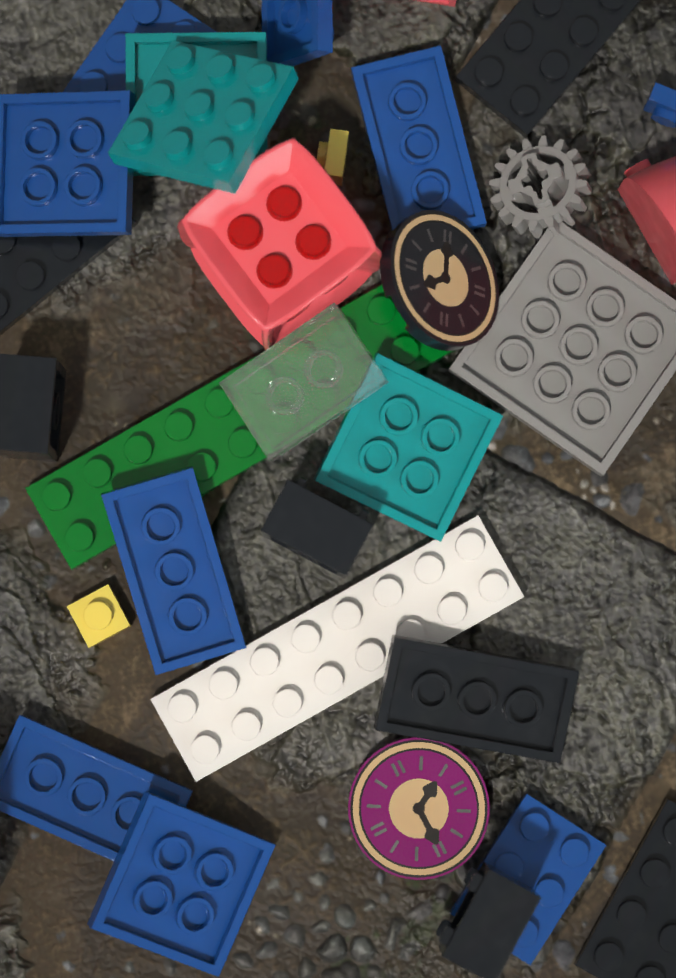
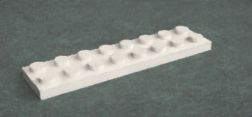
[150,516,524,782]

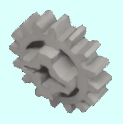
[489,136,592,238]

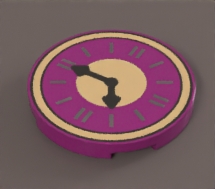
[348,737,490,880]

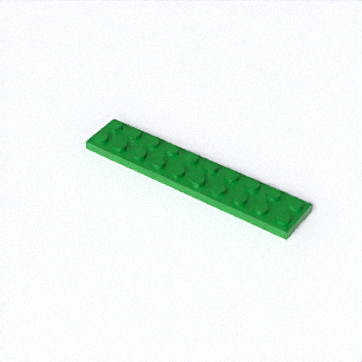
[25,285,456,570]

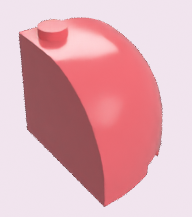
[617,156,676,285]

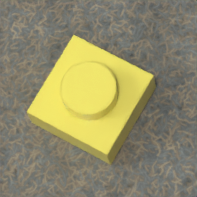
[317,129,349,186]
[67,584,131,648]

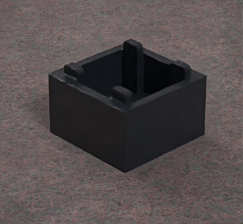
[0,353,67,462]
[261,477,373,579]
[436,862,541,978]

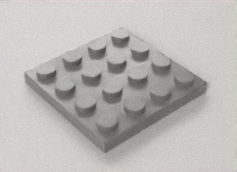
[448,222,676,477]

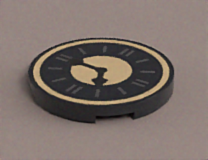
[380,210,499,351]

